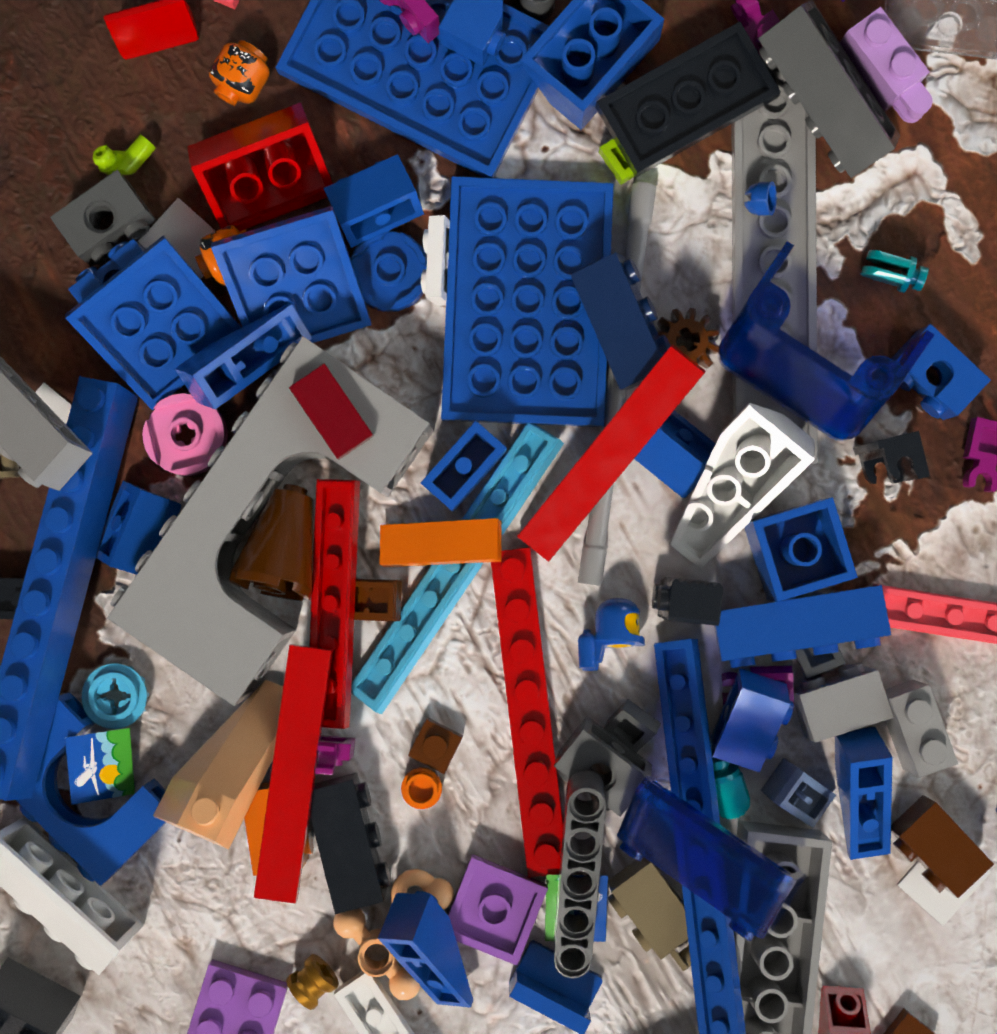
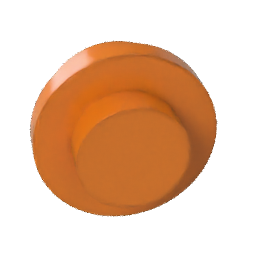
[401,767,442,809]

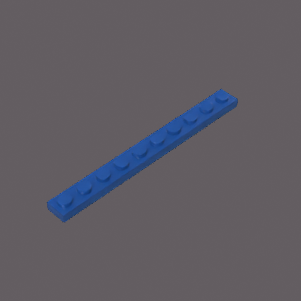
[654,639,746,1034]

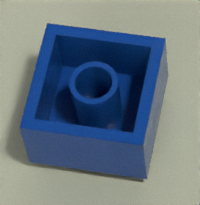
[744,497,858,602]

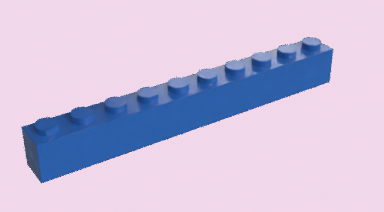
[0,376,138,801]

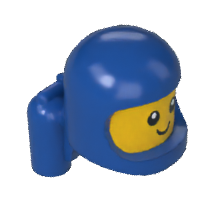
[578,598,645,671]

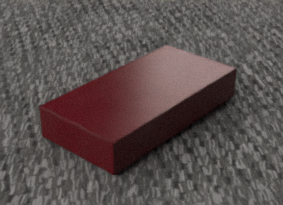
[288,363,374,460]

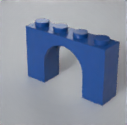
[16,692,167,886]

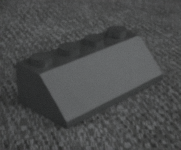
[758,0,901,178]

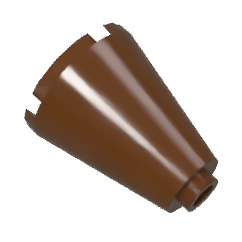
[228,484,314,601]

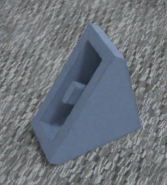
[760,758,836,828]

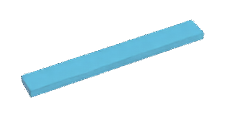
[351,423,564,714]

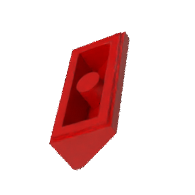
[103,0,199,60]

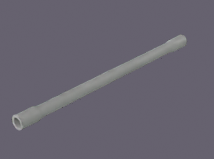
[578,182,656,586]

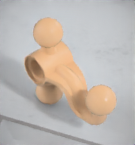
[333,869,454,1000]

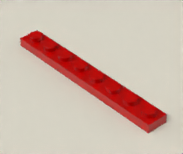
[491,547,563,878]

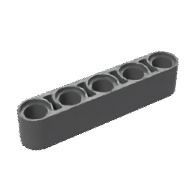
[554,770,606,978]

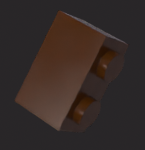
[891,795,994,898]

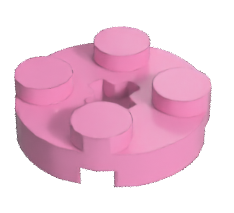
[142,393,228,476]

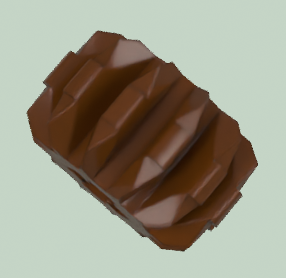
[657,308,720,369]

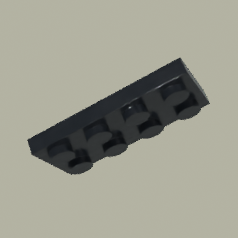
[596,22,781,177]

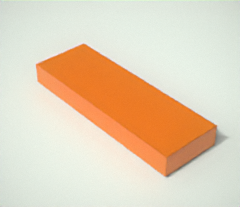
[380,518,502,567]

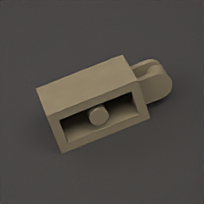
[607,852,691,971]

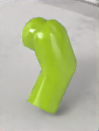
[93,134,156,175]

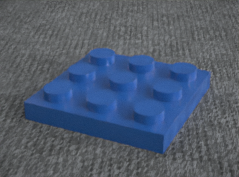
[211,206,372,343]
[65,235,242,410]

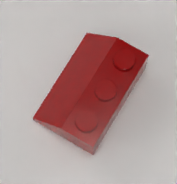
[187,102,333,231]

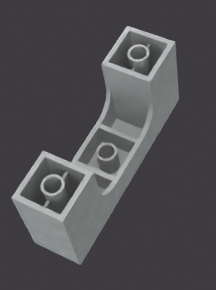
[107,337,434,706]

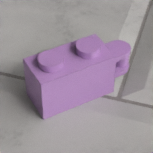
[840,6,933,123]

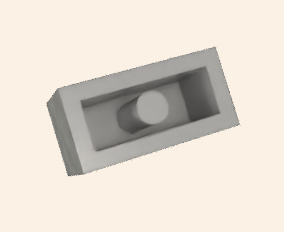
[794,663,894,743]
[885,680,958,778]

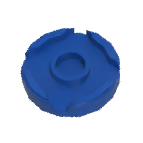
[351,230,427,312]

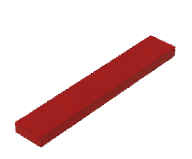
[517,344,706,562]
[309,479,360,729]
[254,644,333,904]

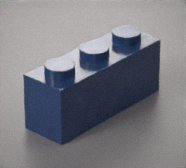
[570,252,671,390]

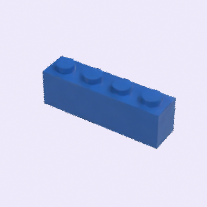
[714,585,892,668]

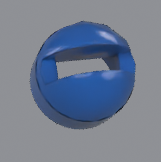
[744,181,777,216]

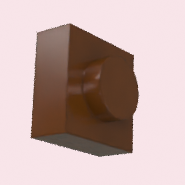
[408,717,463,774]

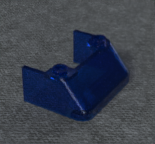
[718,241,934,441]
[617,776,807,941]

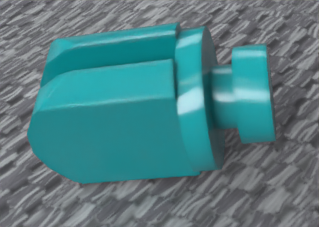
[861,250,929,293]
[712,757,750,819]

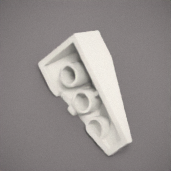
[670,403,815,569]

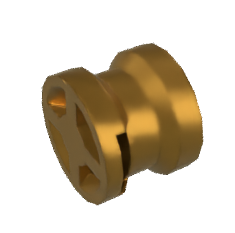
[286,954,339,1010]

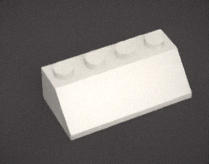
[0,817,144,975]

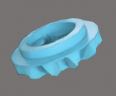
[82,663,150,729]

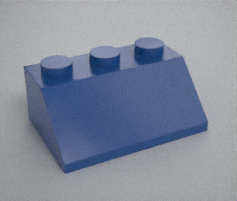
[520,0,664,130]

